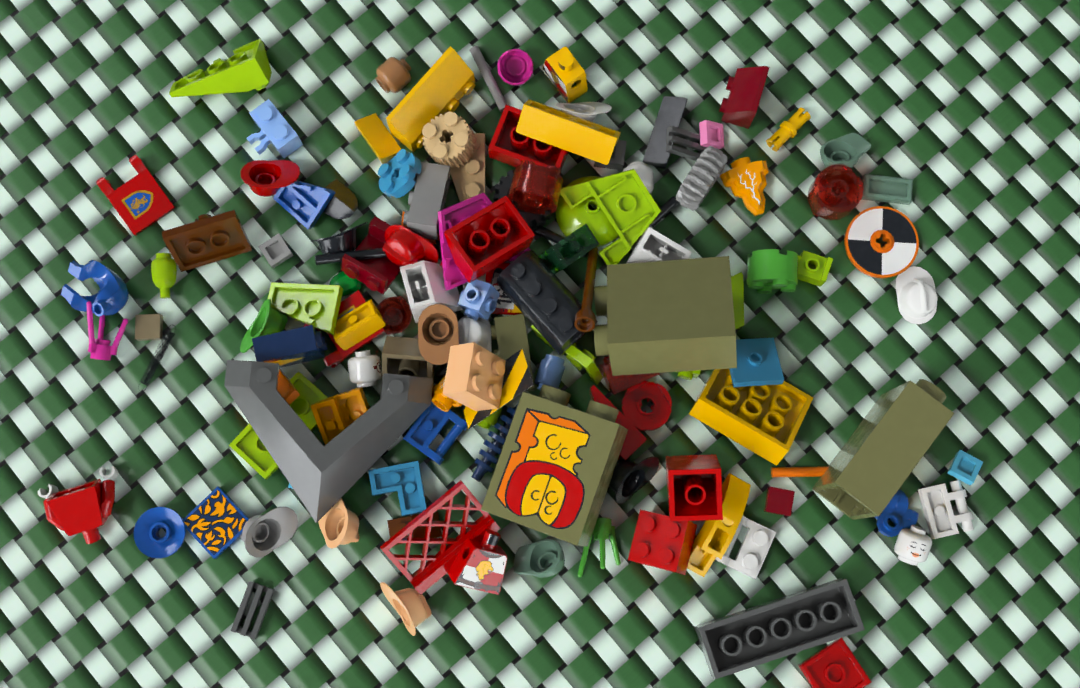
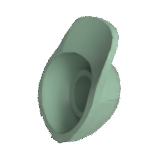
[820,133,871,172]
[513,539,565,578]

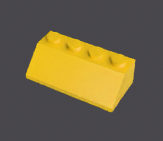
[386,46,475,152]

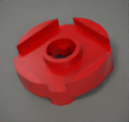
[622,381,672,431]

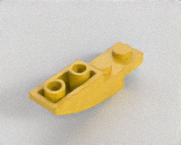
[687,473,751,577]

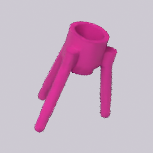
[86,301,128,361]

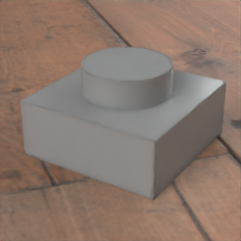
[258,233,294,268]

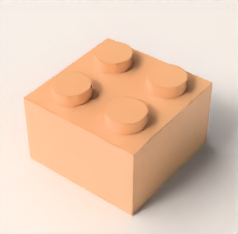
[443,342,506,411]

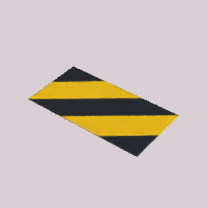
[462,349,534,429]

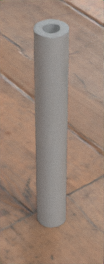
[470,46,507,112]

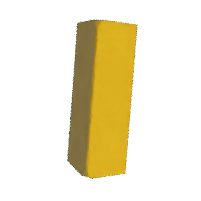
[354,113,401,164]
[333,299,385,350]

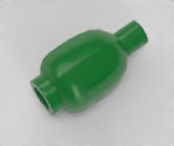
[329,271,362,297]

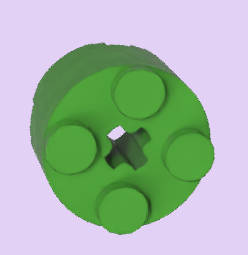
[747,249,798,294]

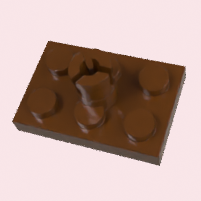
[162,210,252,272]

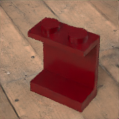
[341,216,401,295]

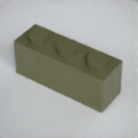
[490,314,535,392]

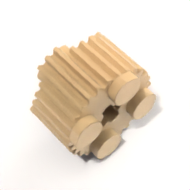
[422,111,476,168]

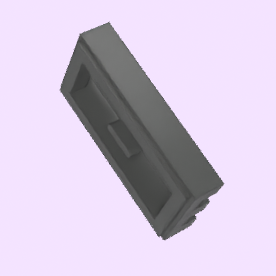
[666,126,707,161]
[231,581,275,640]

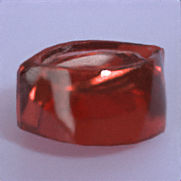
[377,296,412,336]

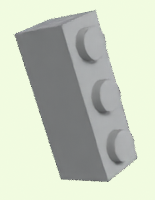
[403,162,450,240]

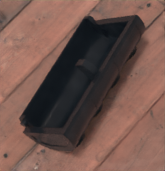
[497,250,598,355]

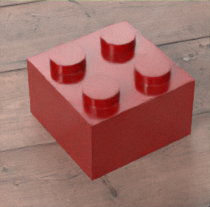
[628,509,697,575]

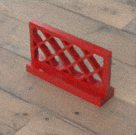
[380,480,501,595]

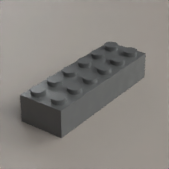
[695,578,865,679]

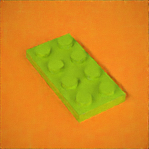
[229,371,328,480]

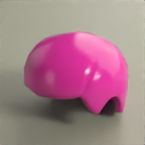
[497,49,534,86]

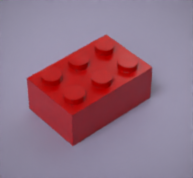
[488,105,569,182]

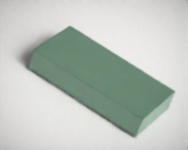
[861,174,913,205]

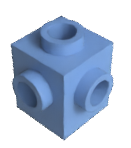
[458,279,500,320]

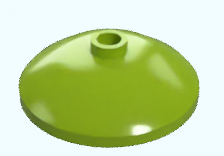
[556,176,619,248]

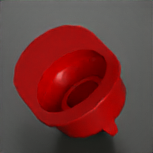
[240,160,300,197]
[382,224,439,266]

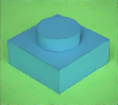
[947,450,983,486]

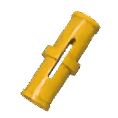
[766,108,811,152]

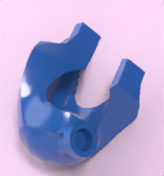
[61,260,129,317]

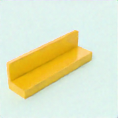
[516,99,621,165]

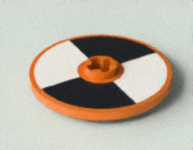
[844,206,919,278]

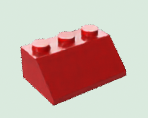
[444,196,535,283]

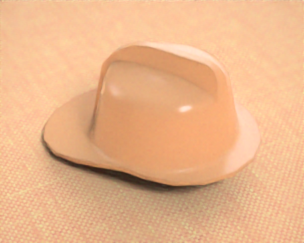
[318,498,360,549]
[380,582,431,636]

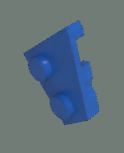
[273,180,335,229]

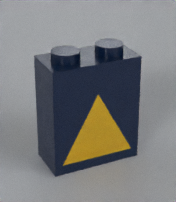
[252,325,328,368]

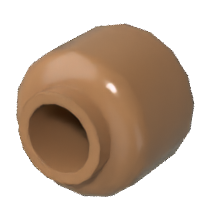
[375,57,411,93]

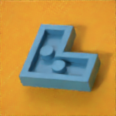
[368,461,427,516]

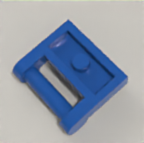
[403,401,468,465]

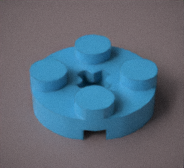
[378,149,422,198]

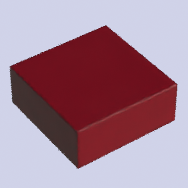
[764,487,795,517]

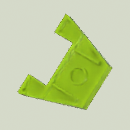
[559,169,661,265]

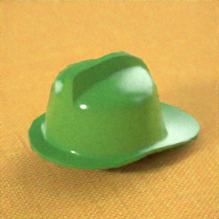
[240,299,288,353]

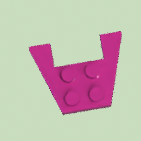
[438,192,530,290]

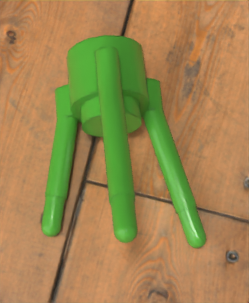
[578,518,621,578]

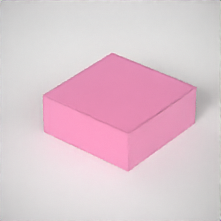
[699,120,724,149]

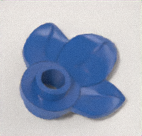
[875,490,918,537]

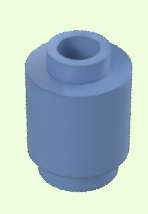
[534,354,565,390]

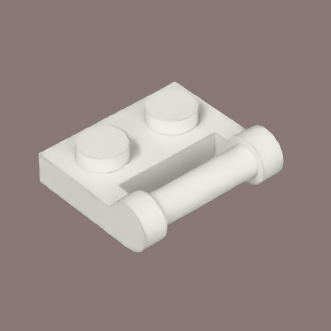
[715,516,776,579]

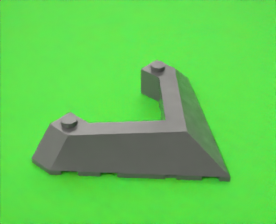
[224,360,433,523]

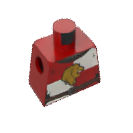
[448,529,507,595]

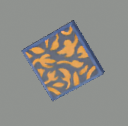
[183,487,249,559]

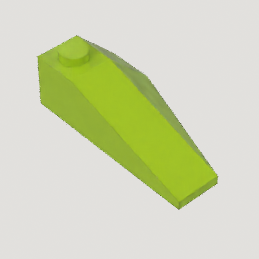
[169,38,272,97]

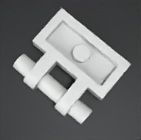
[918,480,974,539]

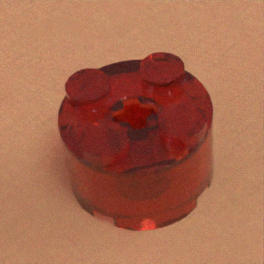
[508,160,563,215]
[808,165,863,220]

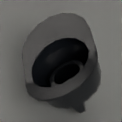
[311,222,368,254]
[609,456,659,504]

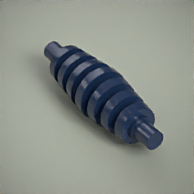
[471,400,520,482]

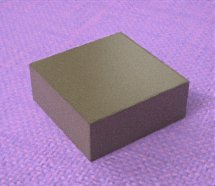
[135,314,163,341]

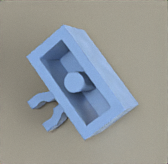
[247,99,303,159]

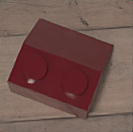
[719,66,769,129]

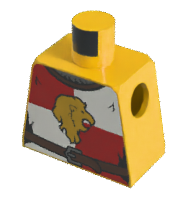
[542,46,588,104]

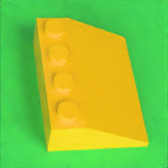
[689,369,813,466]

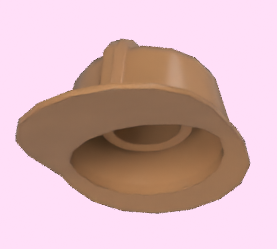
[418,304,459,365]

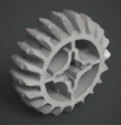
[676,146,727,211]

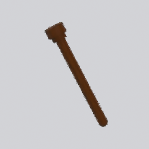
[574,246,599,332]

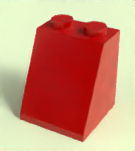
[666,454,723,521]

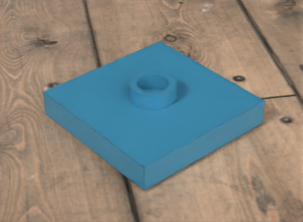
[729,338,784,387]

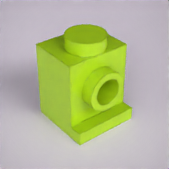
[798,250,833,287]

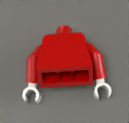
[38,465,118,544]

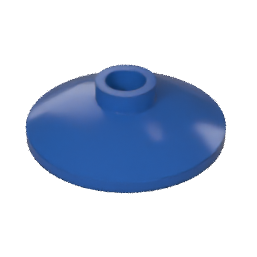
[134,507,186,558]

